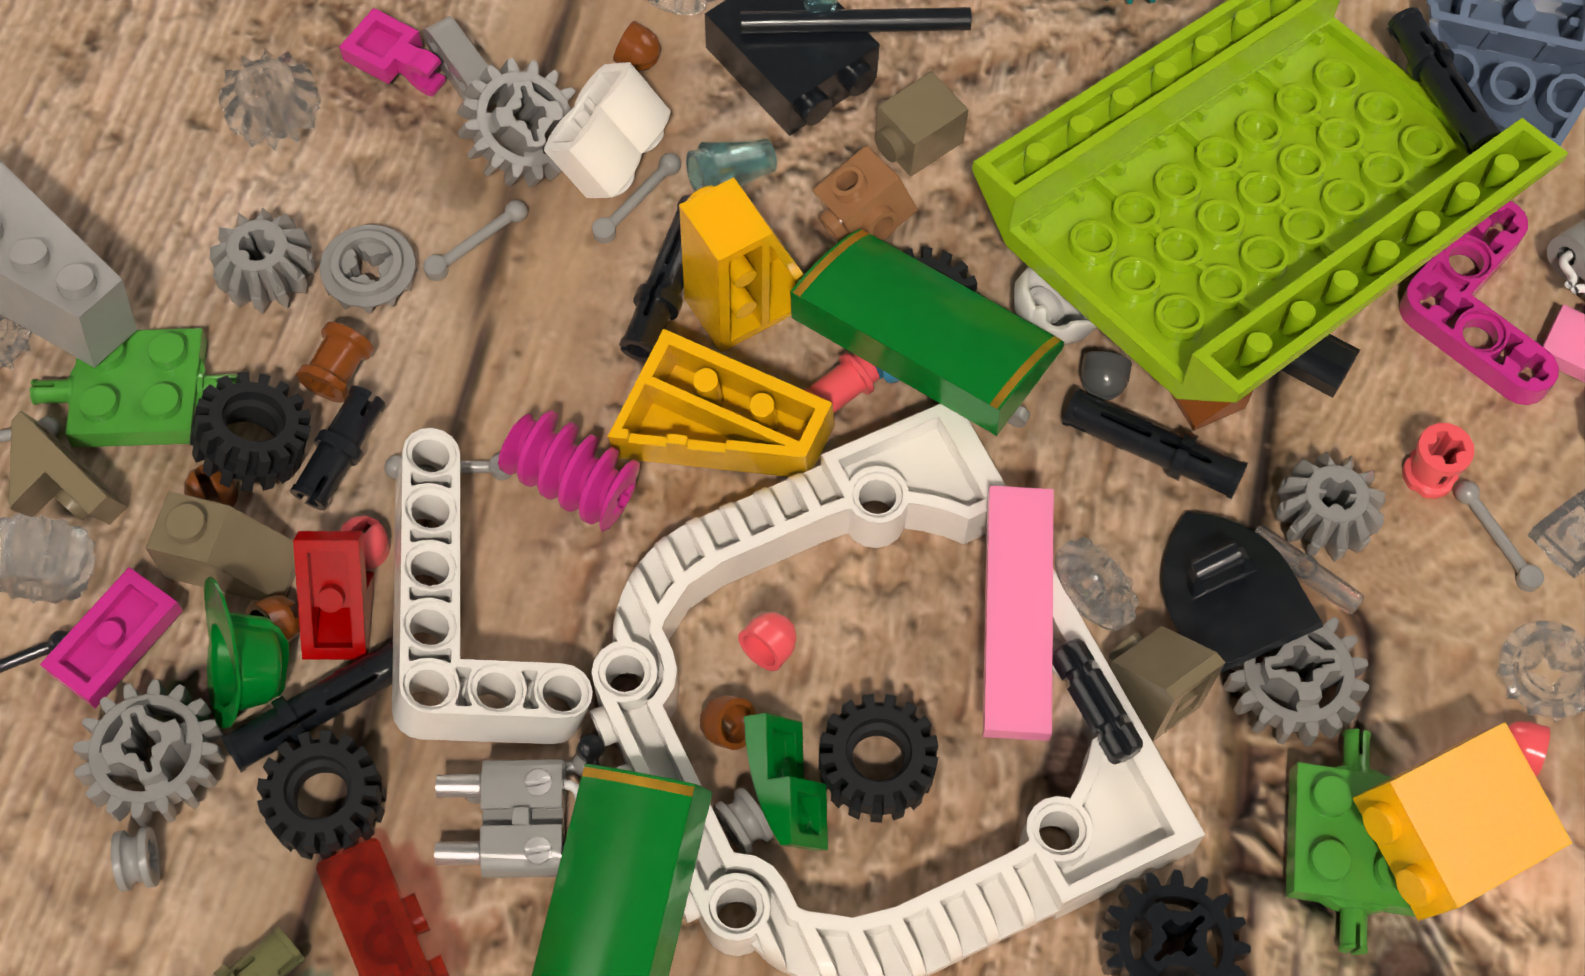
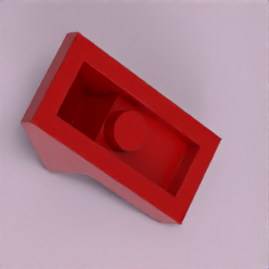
[293,531,375,660]

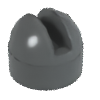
[1081,351,1132,400]

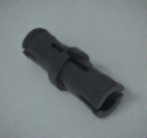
[290,385,386,511]

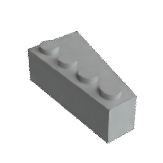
[0,161,137,368]

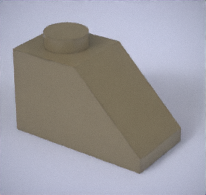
[146,491,296,601]
[1109,626,1226,742]

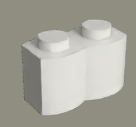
[544,62,671,198]

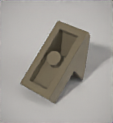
[9,411,127,525]

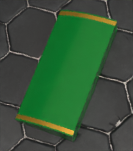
[790,228,1064,436]
[532,764,713,976]

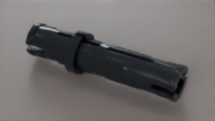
[1387,7,1501,155]
[619,196,690,362]
[1062,388,1248,500]
[220,639,393,773]

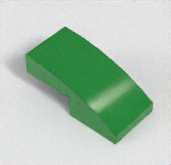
[744,713,828,851]

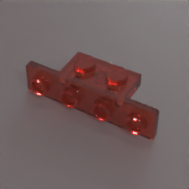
[316,838,451,976]

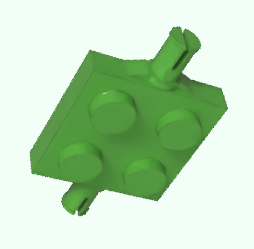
[30,328,237,447]
[1286,729,1416,955]

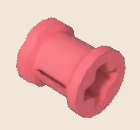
[1402,423,1475,499]

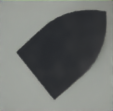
[1162,512,1323,673]

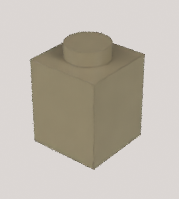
[875,71,969,177]

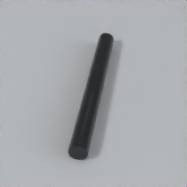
[740,7,972,35]

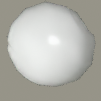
[1014,266,1097,345]

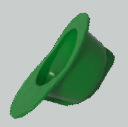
[204,577,289,729]

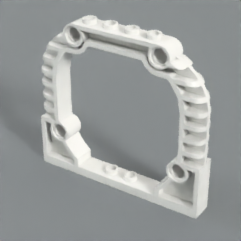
[590,404,1205,976]

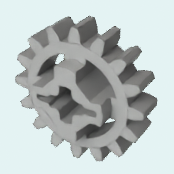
[457,58,575,188]
[1224,608,1369,746]
[73,680,225,827]

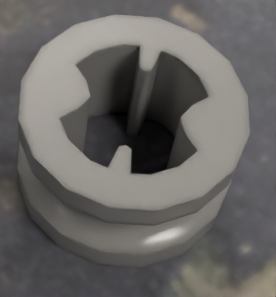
[713,787,774,855]
[111,826,161,892]

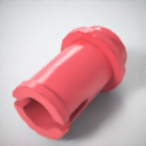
[803,352,880,413]

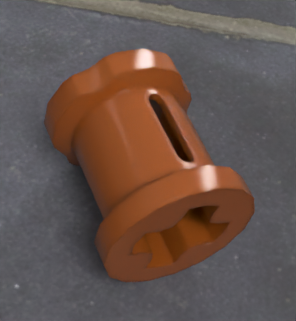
[296,322,374,403]

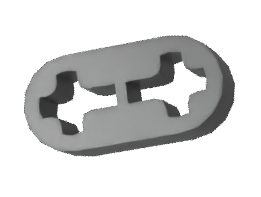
[423,16,501,109]

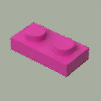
[40,567,183,709]

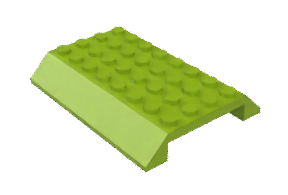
[972,0,1568,403]

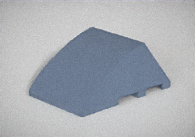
[1426,0,1585,146]

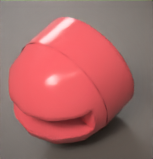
[340,515,391,570]
[738,612,796,671]
[1508,721,1550,777]

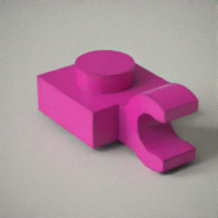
[339,8,446,97]

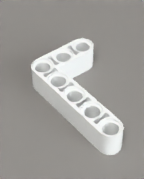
[392,428,593,744]

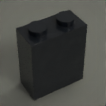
[705,0,880,136]

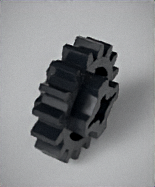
[1098,869,1251,976]

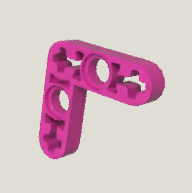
[1399,201,1559,405]

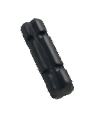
[1052,639,1143,765]

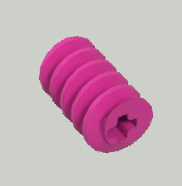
[498,410,640,532]

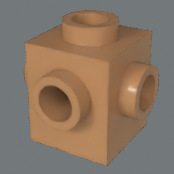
[812,145,918,242]

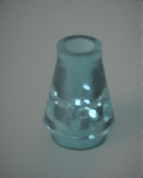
[686,139,777,192]

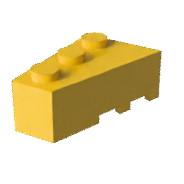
[679,177,805,353]
[607,329,835,477]

